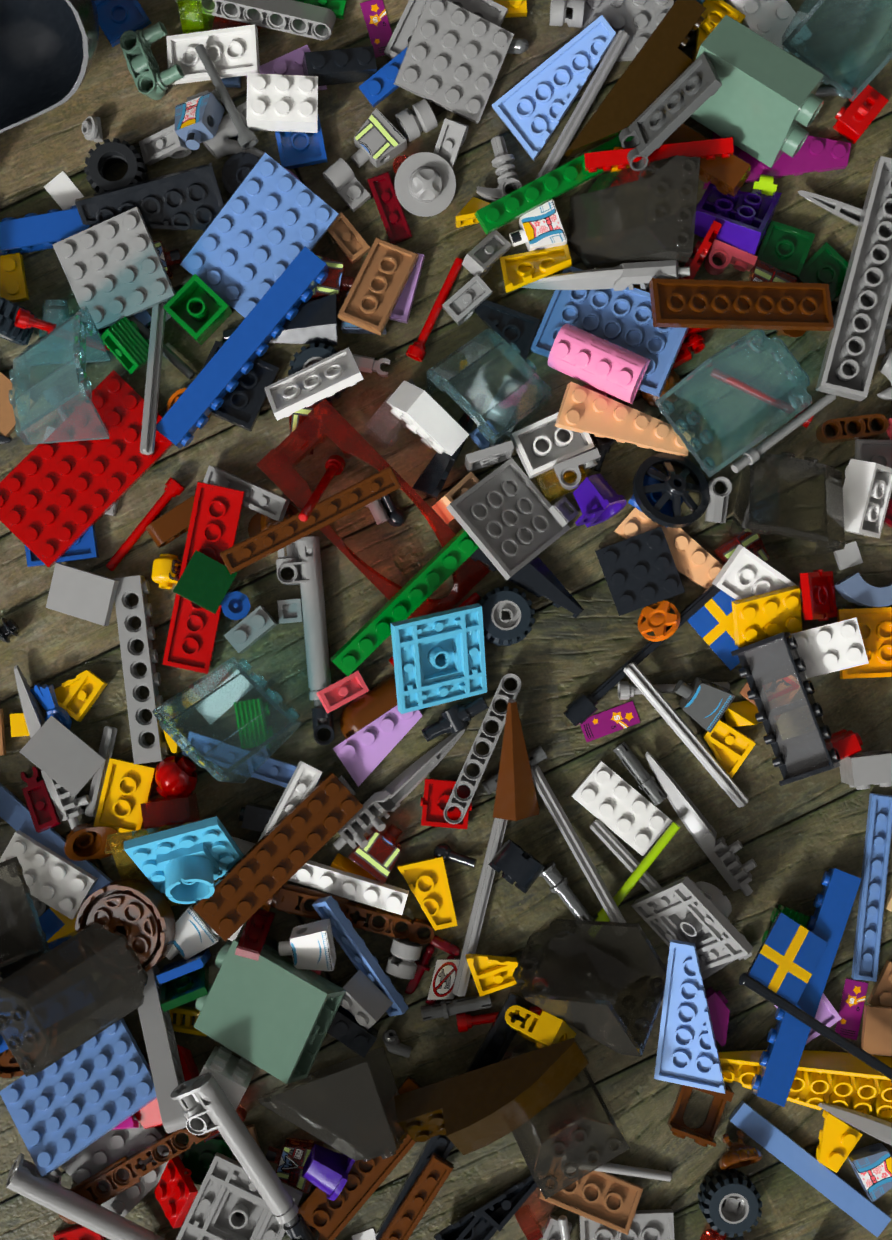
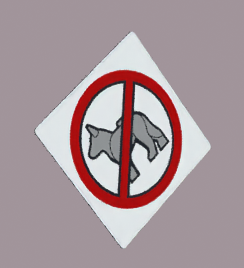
[427,959,460,1000]

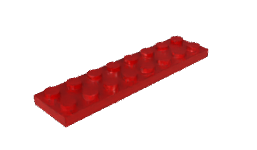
[162,482,245,674]

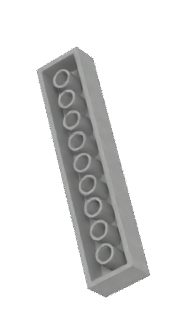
[815,156,892,401]

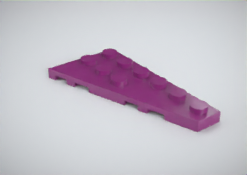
[703,131,851,189]

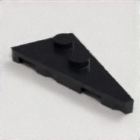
[474,300,541,363]

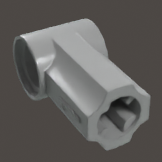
[705,477,732,523]

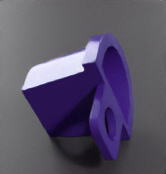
[573,474,627,528]
[301,1142,359,1201]

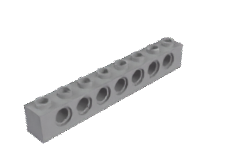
[113,575,169,764]

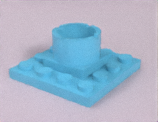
[390,603,487,714]
[124,816,244,904]

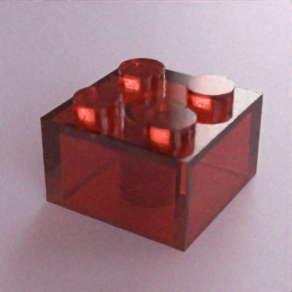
[141,793,200,832]

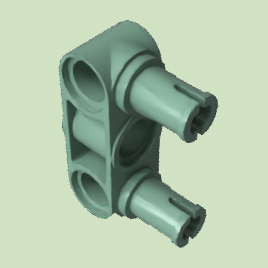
[120,21,184,100]

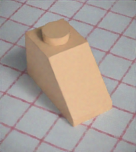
[432,471,479,524]

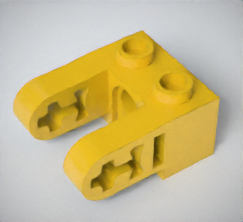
[505,1005,576,1049]

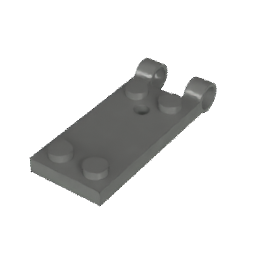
[619,53,722,171]

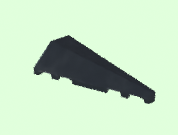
[223,293,338,346]
[412,394,486,499]
[470,548,584,618]
[434,1170,546,1240]

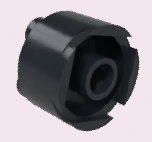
[488,839,545,894]

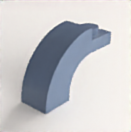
[834,572,892,608]

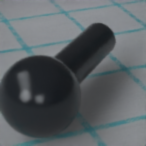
[381,493,406,527]
[434,844,477,868]

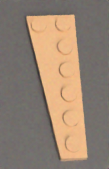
[555,382,694,457]
[614,508,723,589]

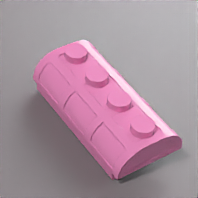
[548,323,650,404]

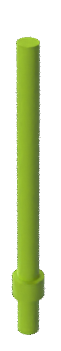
[588,821,681,935]

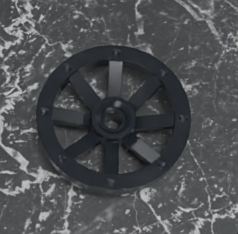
[633,453,710,528]

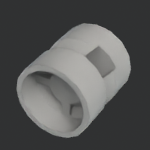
[549,0,584,28]
[395,99,438,142]
[385,938,422,979]

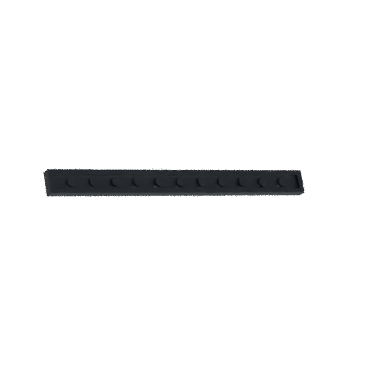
[375,991,532,1240]

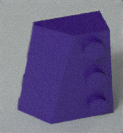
[689,183,782,255]

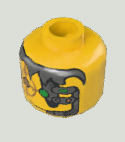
[151,554,182,589]

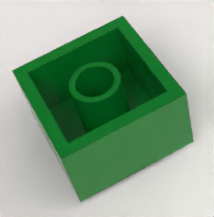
[163,274,233,345]

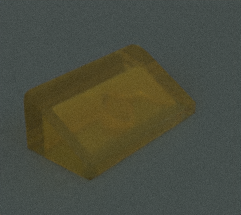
[535,467,587,502]

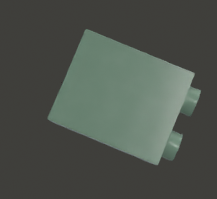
[690,15,824,168]
[194,939,346,1084]

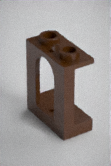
[667,1085,734,1147]

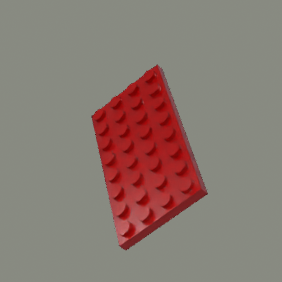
[0,370,174,568]

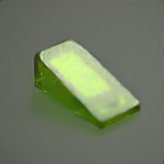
[177,0,209,34]

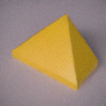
[455,197,491,228]
[724,700,762,727]

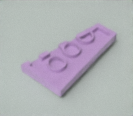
[333,705,423,787]

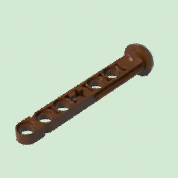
[262,883,434,944]
[58,1128,212,1224]

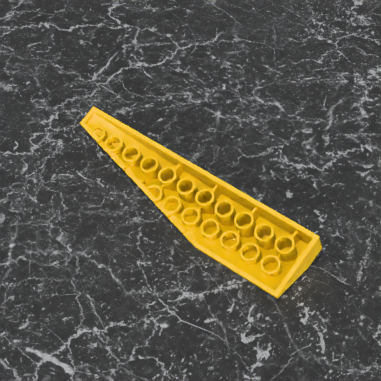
[718,1050,892,1123]

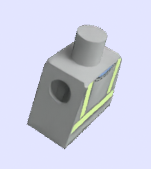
[350,108,407,168]

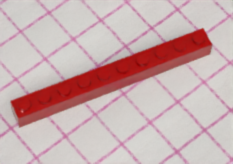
[584,137,734,173]

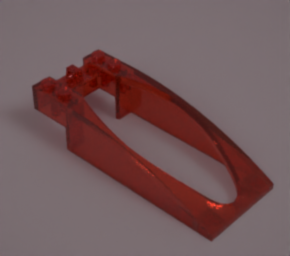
[256,398,490,619]

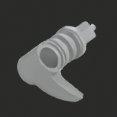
[476,136,522,202]

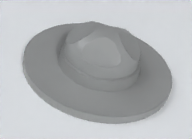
[394,152,456,217]

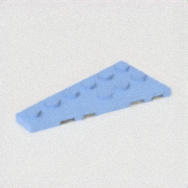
[492,15,616,161]
[654,939,726,1094]

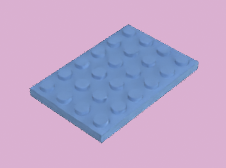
[180,152,339,318]
[530,266,689,397]
[0,1011,157,1177]

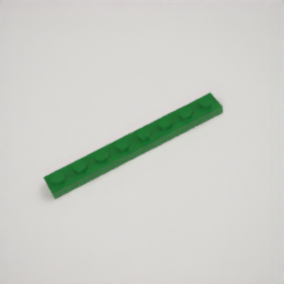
[474,136,635,235]
[330,528,479,676]

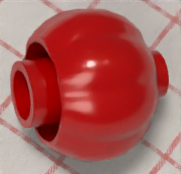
[155,756,197,798]

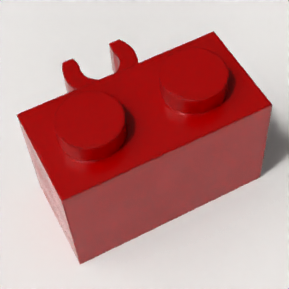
[832,83,889,144]

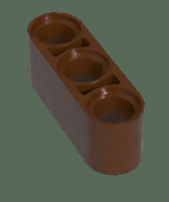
[816,414,889,443]
[146,495,195,548]

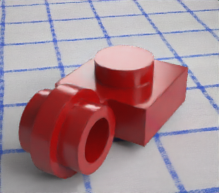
[671,334,705,370]

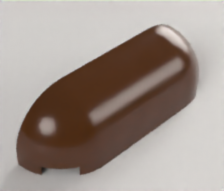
[340,674,397,739]

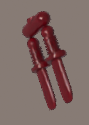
[404,936,461,1005]

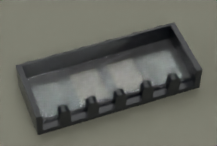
[731,632,841,786]

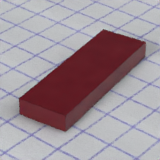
[367,171,413,245]
[235,909,275,961]

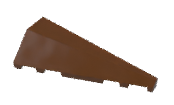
[493,699,540,821]

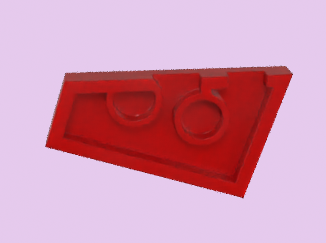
[679,220,722,280]

